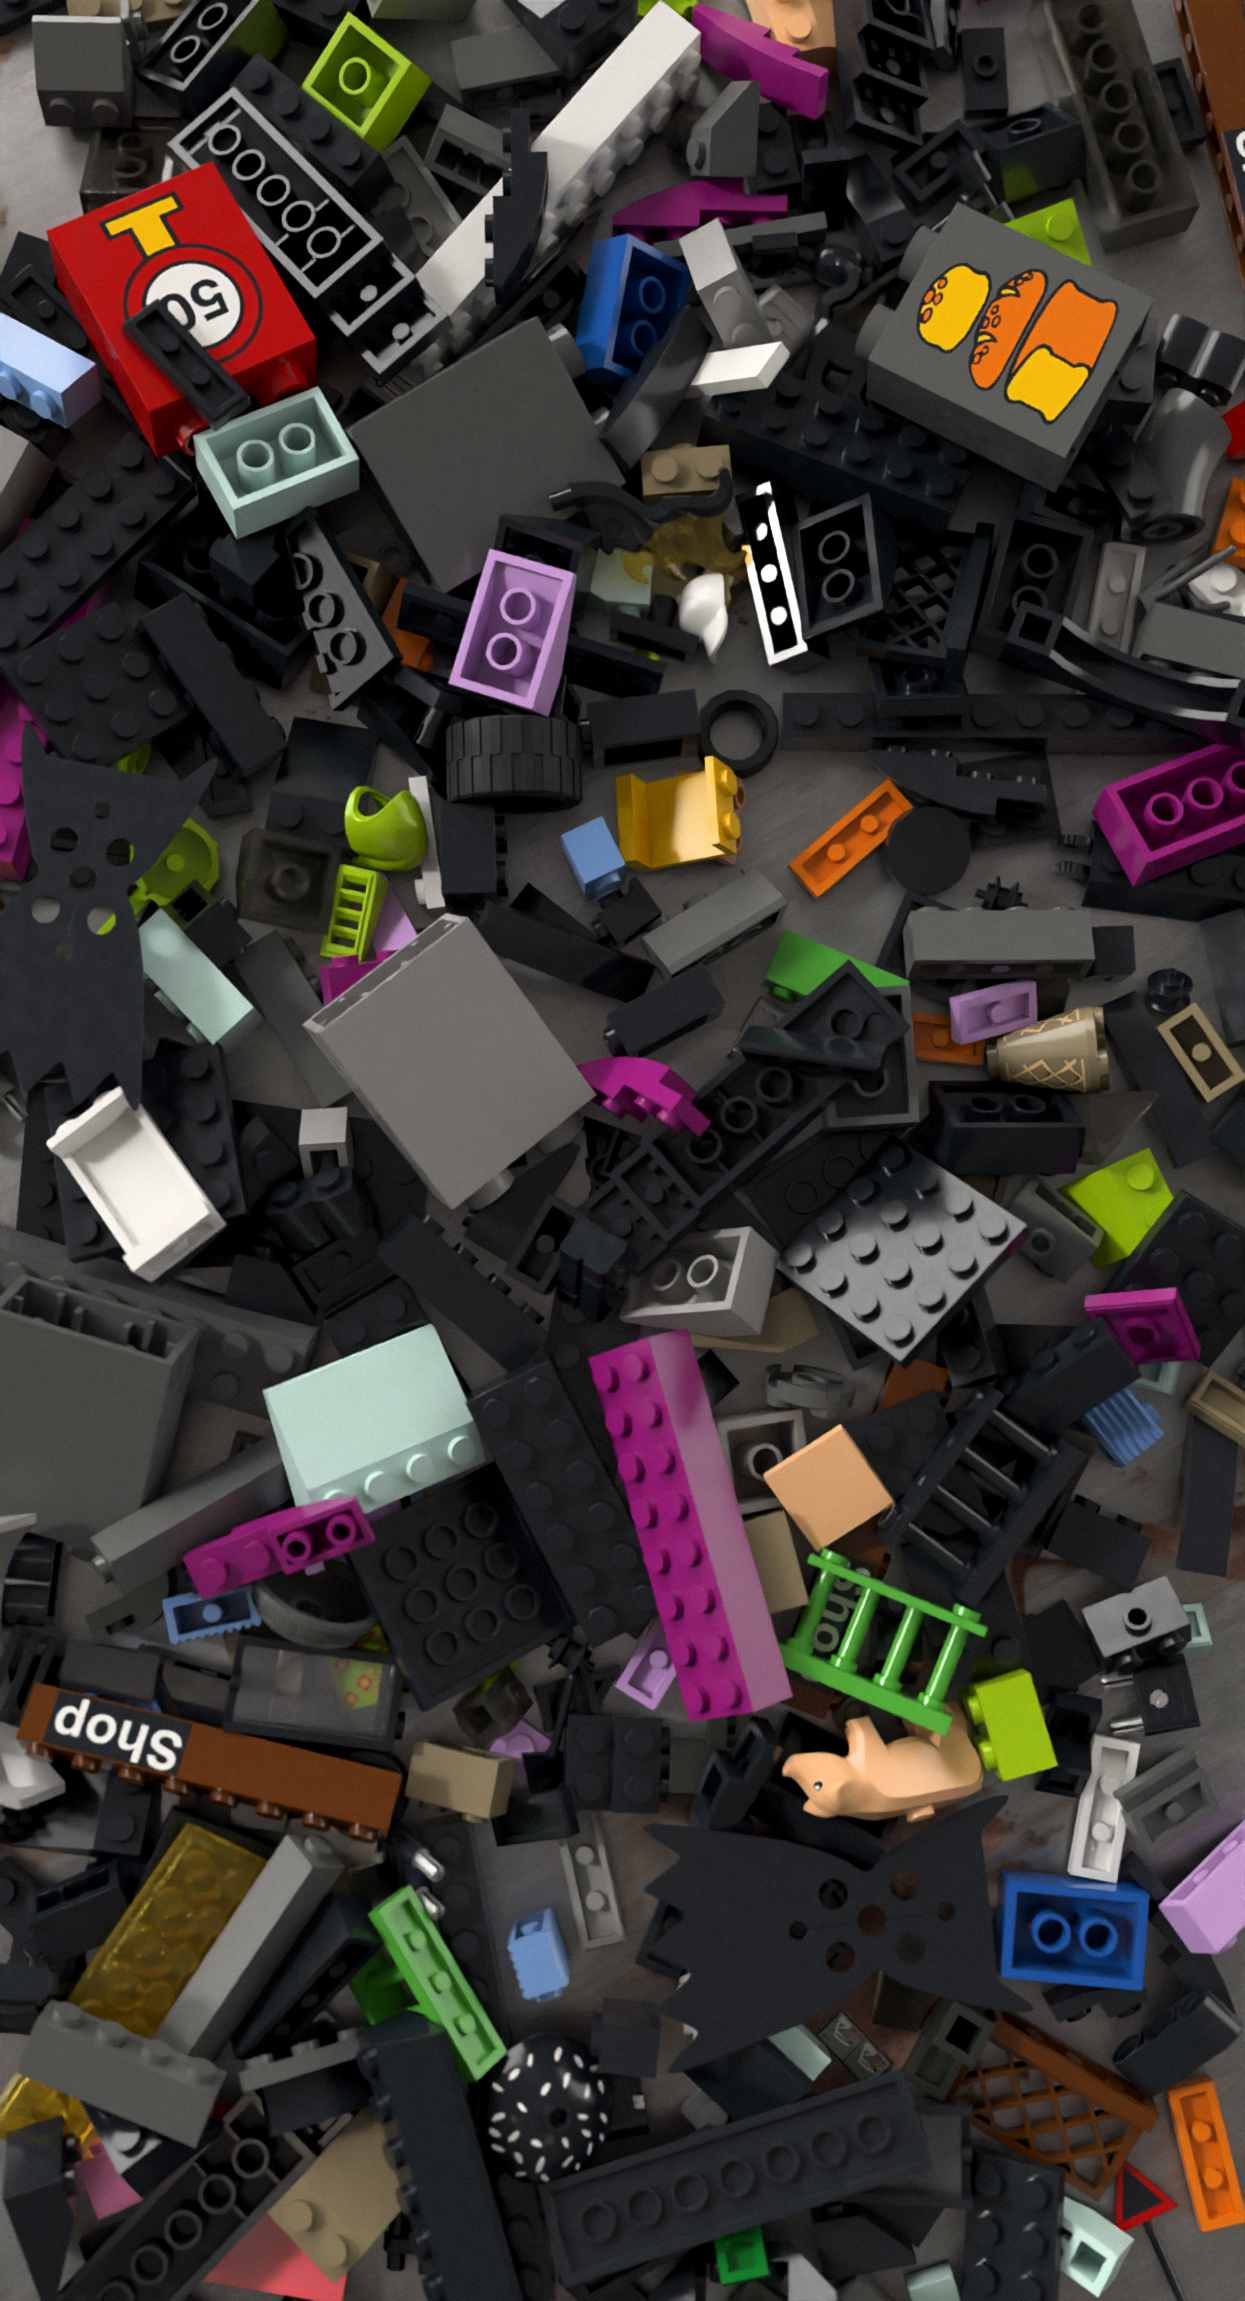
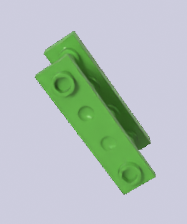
[777,1548,988,1736]
[347,1885,508,2083]

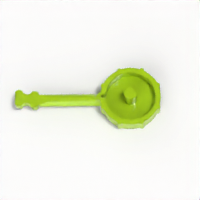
[67,818,220,959]

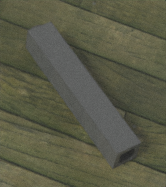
[90,1432,293,1596]
[151,1834,345,2064]

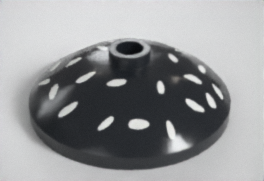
[476,2032,614,2185]

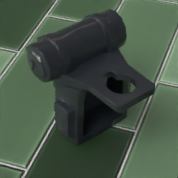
[0,1938,79,2036]

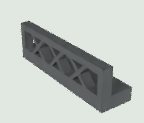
[653,211,828,307]

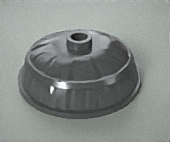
[251,1558,378,1650]

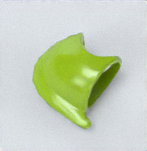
[345,786,428,872]

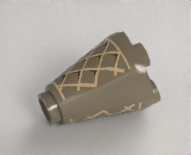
[986,1005,1110,1095]

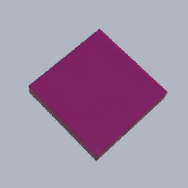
[1084,1287,1201,1364]

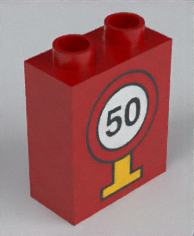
[47,161,318,459]

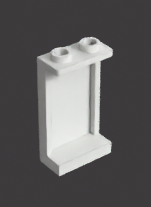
[46,1086,226,1283]

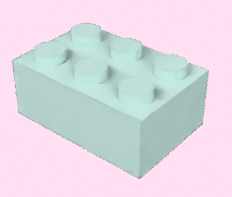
[193,386,360,539]
[138,908,267,1057]

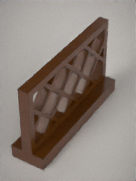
[936,2008,1159,2202]

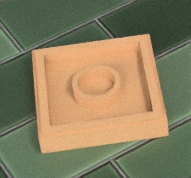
[764,1424,894,1552]

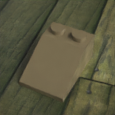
[267,2095,401,2284]

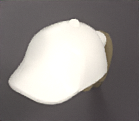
[676,559,751,664]

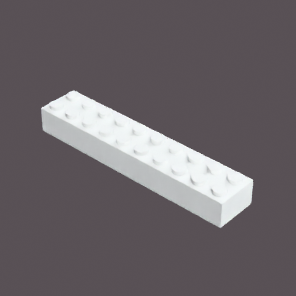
[409,0,701,379]

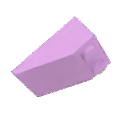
[448,549,577,717]

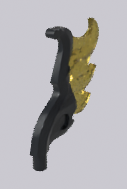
[548,466,748,584]

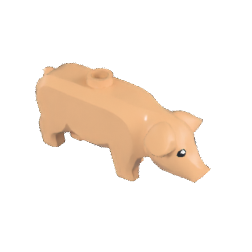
[782,1701,984,1823]

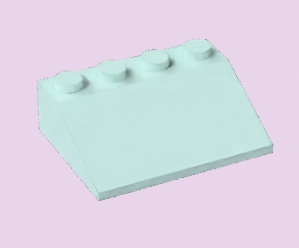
[263,1324,486,1514]

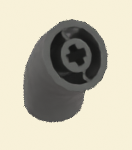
[1119,388,1232,547]

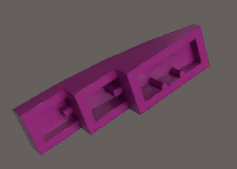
[692,3,829,120]

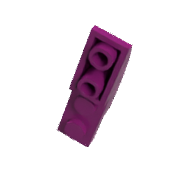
[612,177,787,247]
[576,1056,711,1136]
[183,1496,375,1600]

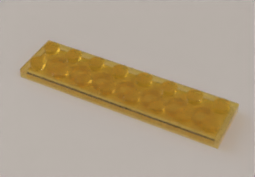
[0,1822,269,2144]

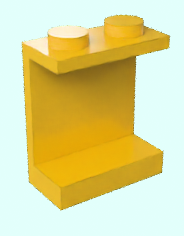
[615,756,740,873]

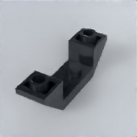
[648,2241,842,2301]

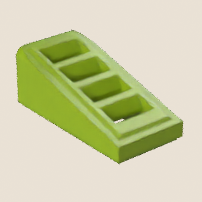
[320,864,389,962]

